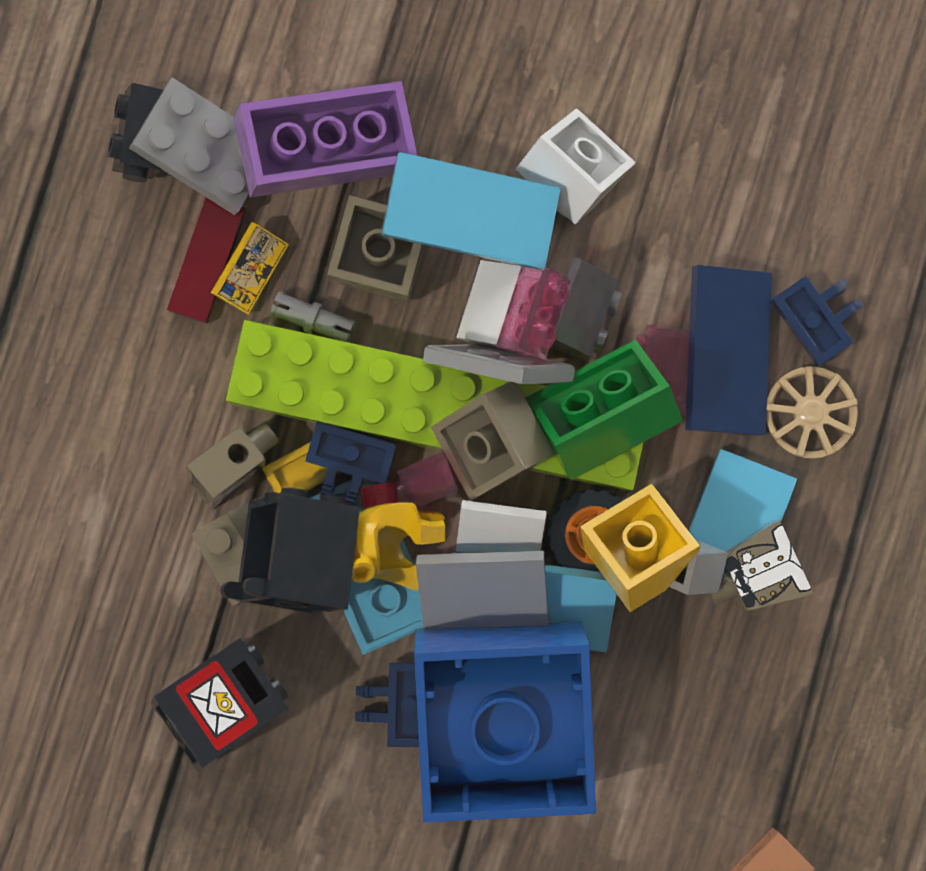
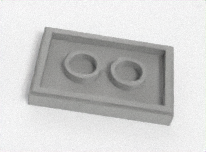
[423,344,575,384]
[416,551,549,629]

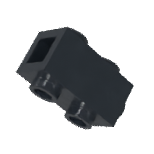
[108,83,163,182]

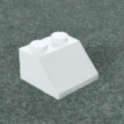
[515,108,636,225]
[456,260,560,357]
[456,500,546,553]

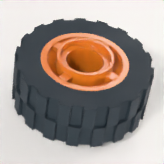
[546,489,623,572]

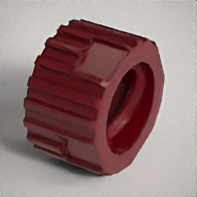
[359,483,398,509]

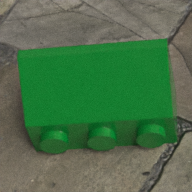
[525,339,683,480]

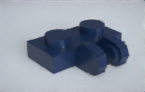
[771,276,864,367]
[305,422,397,507]
[355,662,419,747]

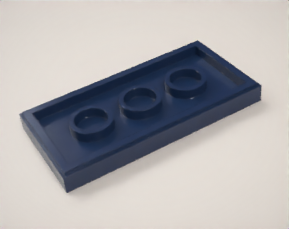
[685,265,772,436]

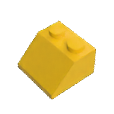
[581,484,700,612]

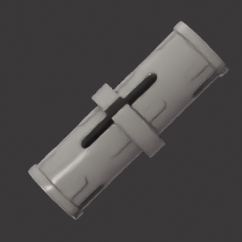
[270,291,356,342]

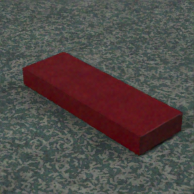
[167,198,246,324]

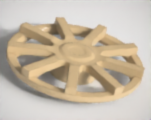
[766,366,858,458]

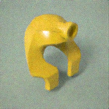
[352,503,445,591]

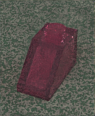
[394,451,458,510]

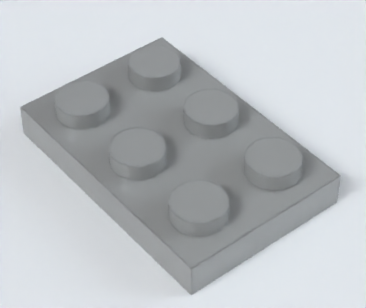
[129,77,249,215]

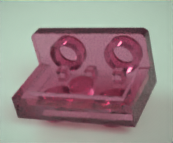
[496,267,571,360]
[636,324,689,414]

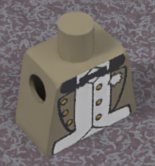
[187,423,279,510]
[708,520,813,611]

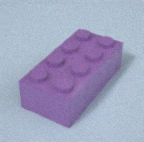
[234,81,417,198]

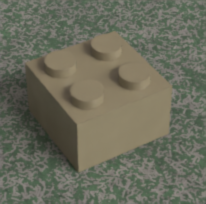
[327,195,424,303]

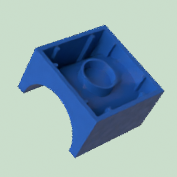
[414,621,596,823]

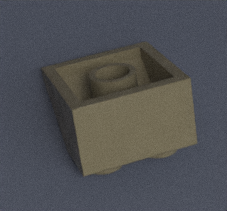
[431,382,555,501]
[191,495,265,607]

